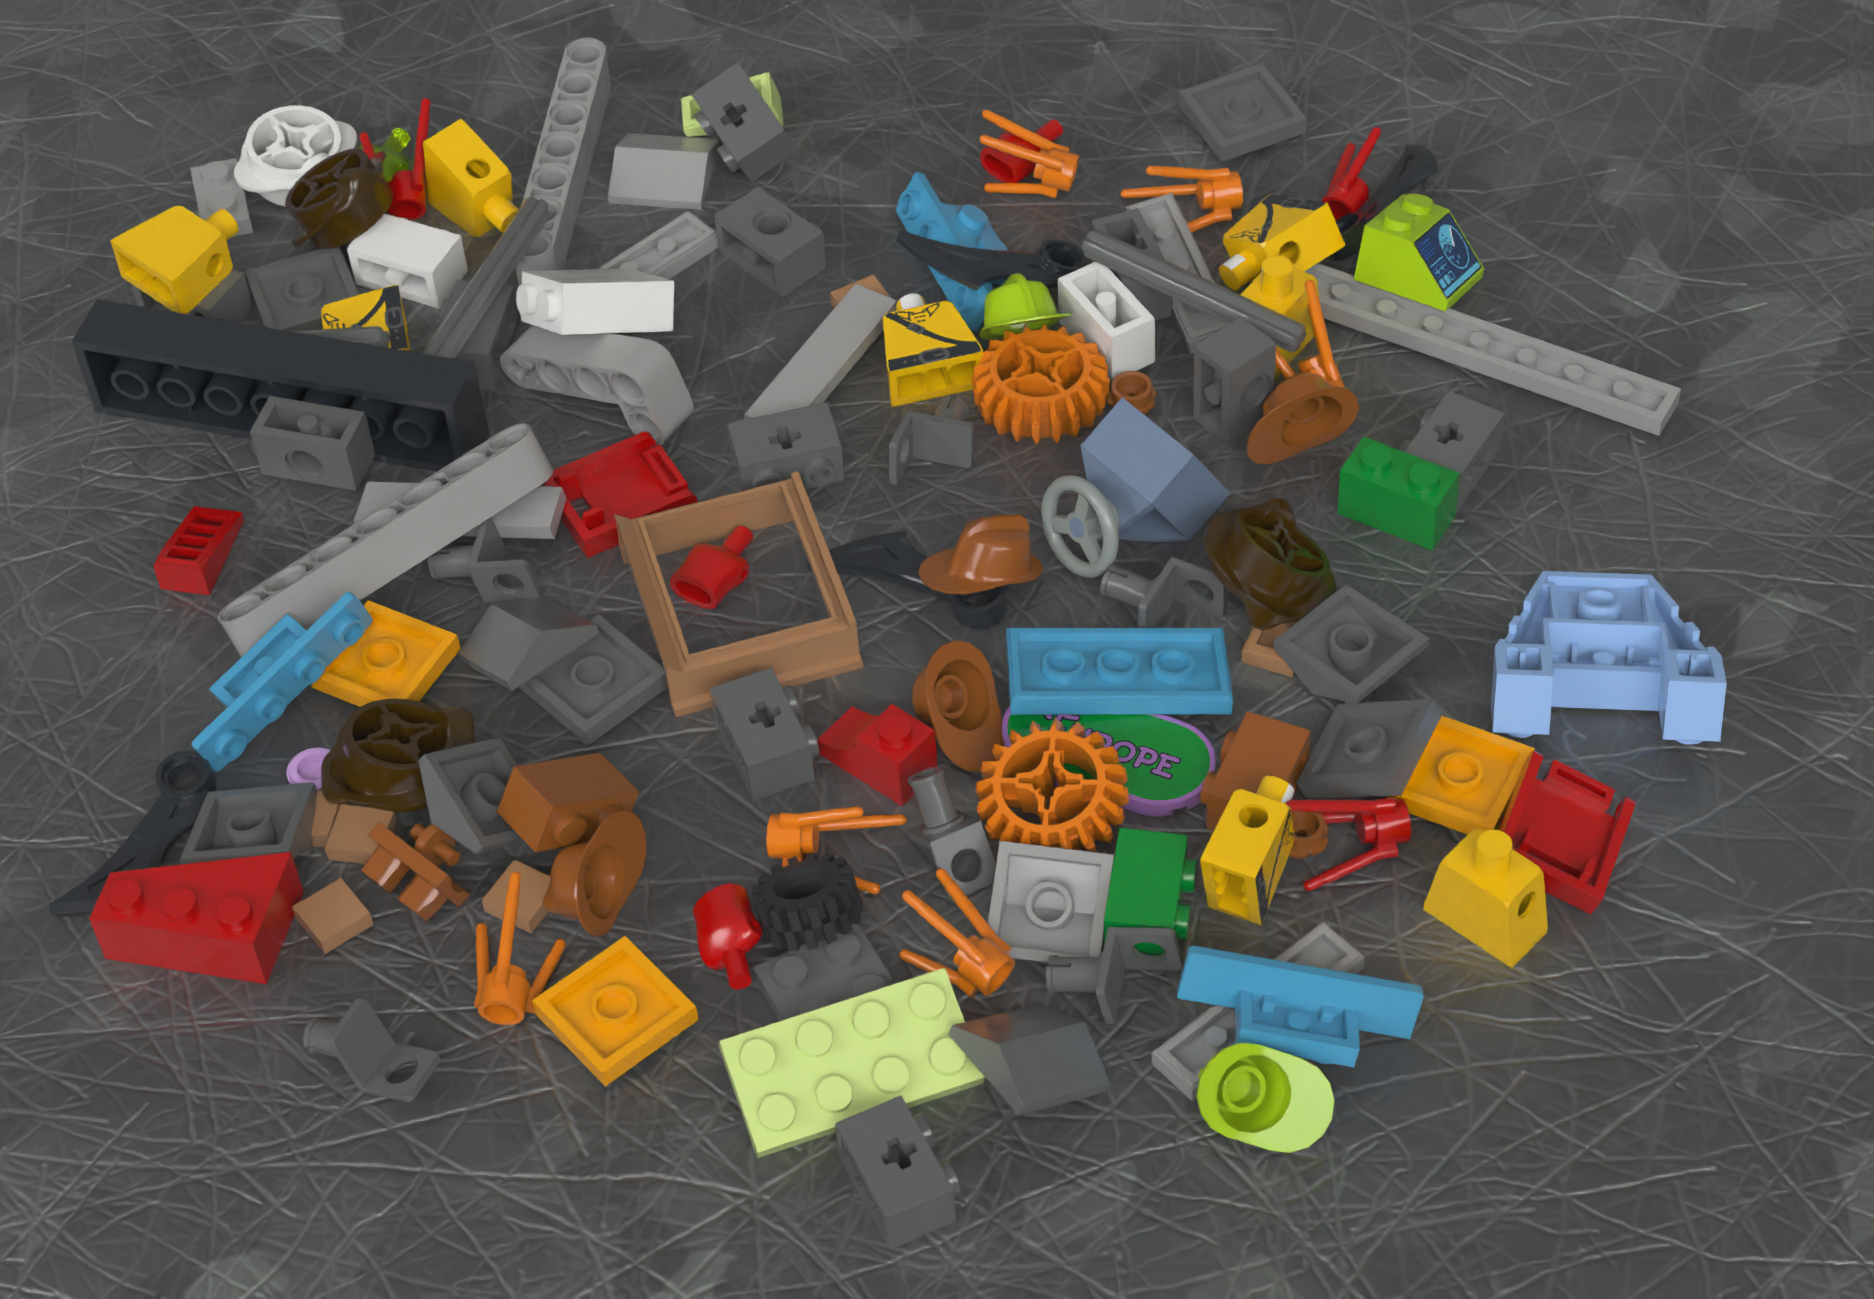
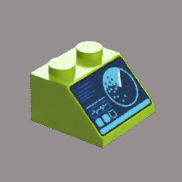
[1354,193,1484,312]

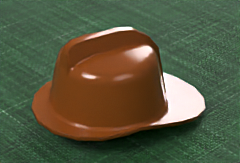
[1246,373,1359,465]
[918,514,1043,594]
[912,640,1004,772]
[543,810,646,937]

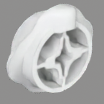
[234,105,357,206]

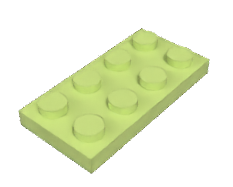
[719,968,985,1158]

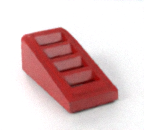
[153,506,244,595]

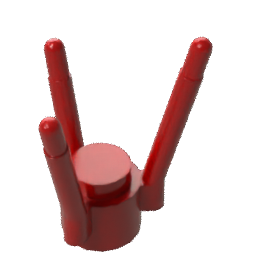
[359,98,431,221]
[1320,127,1381,220]
[1285,797,1411,891]

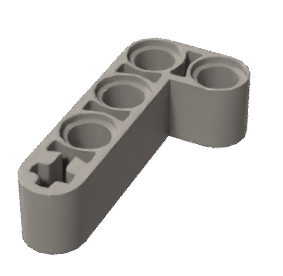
[500,325,694,446]

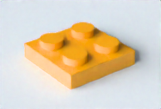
[311,600,461,707]
[1386,716,1535,835]
[532,936,699,1086]

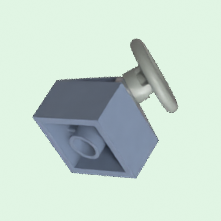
[1041,397,1231,578]

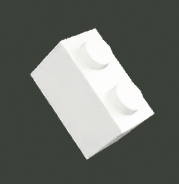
[347,214,468,309]
[1058,262,1155,381]

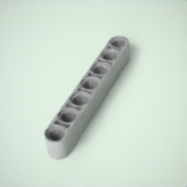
[515,37,611,285]
[218,423,554,657]

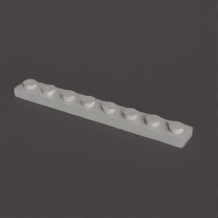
[1305,263,1681,436]

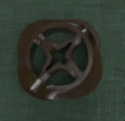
[285,149,393,249]
[1203,498,1336,630]
[321,699,474,812]

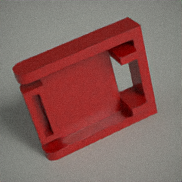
[541,432,698,558]
[1499,750,1636,915]

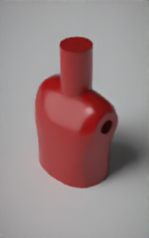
[980,119,1063,183]
[670,525,753,609]
[692,883,762,990]

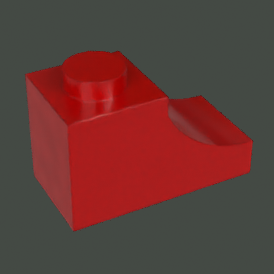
[817,704,938,807]

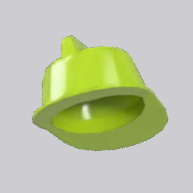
[979,273,1072,340]
[1197,1042,1335,1153]

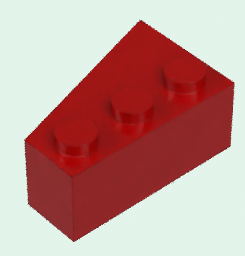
[89,852,304,984]

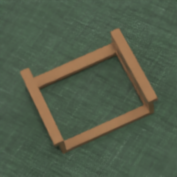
[614,471,863,718]

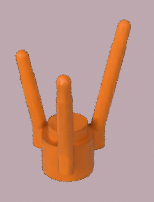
[979,110,1080,199]
[1120,165,1243,233]
[1275,280,1345,388]
[766,806,907,895]
[899,868,1015,997]
[474,871,566,1025]

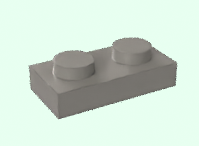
[190,158,253,237]

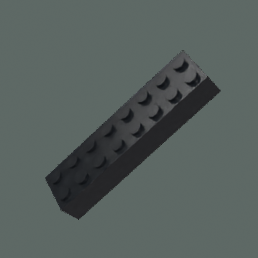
[72,299,489,472]

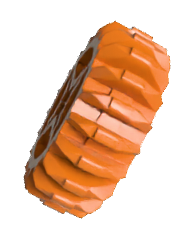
[972,323,1110,446]
[976,718,1130,852]

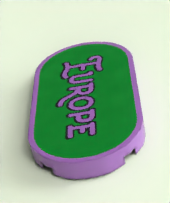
[1002,706,1216,817]

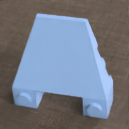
[1490,571,1727,744]

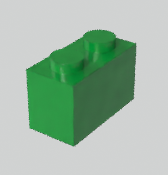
[1337,437,1460,551]
[1104,828,1198,956]

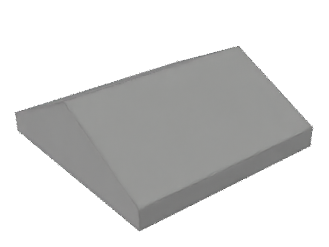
[608,133,720,210]
[988,841,1114,964]

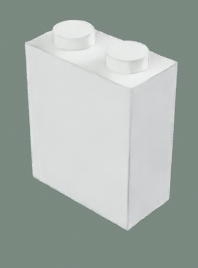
[516,269,674,335]

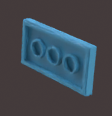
[1006,628,1233,715]

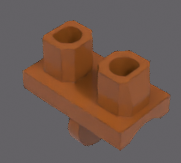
[361,822,470,922]

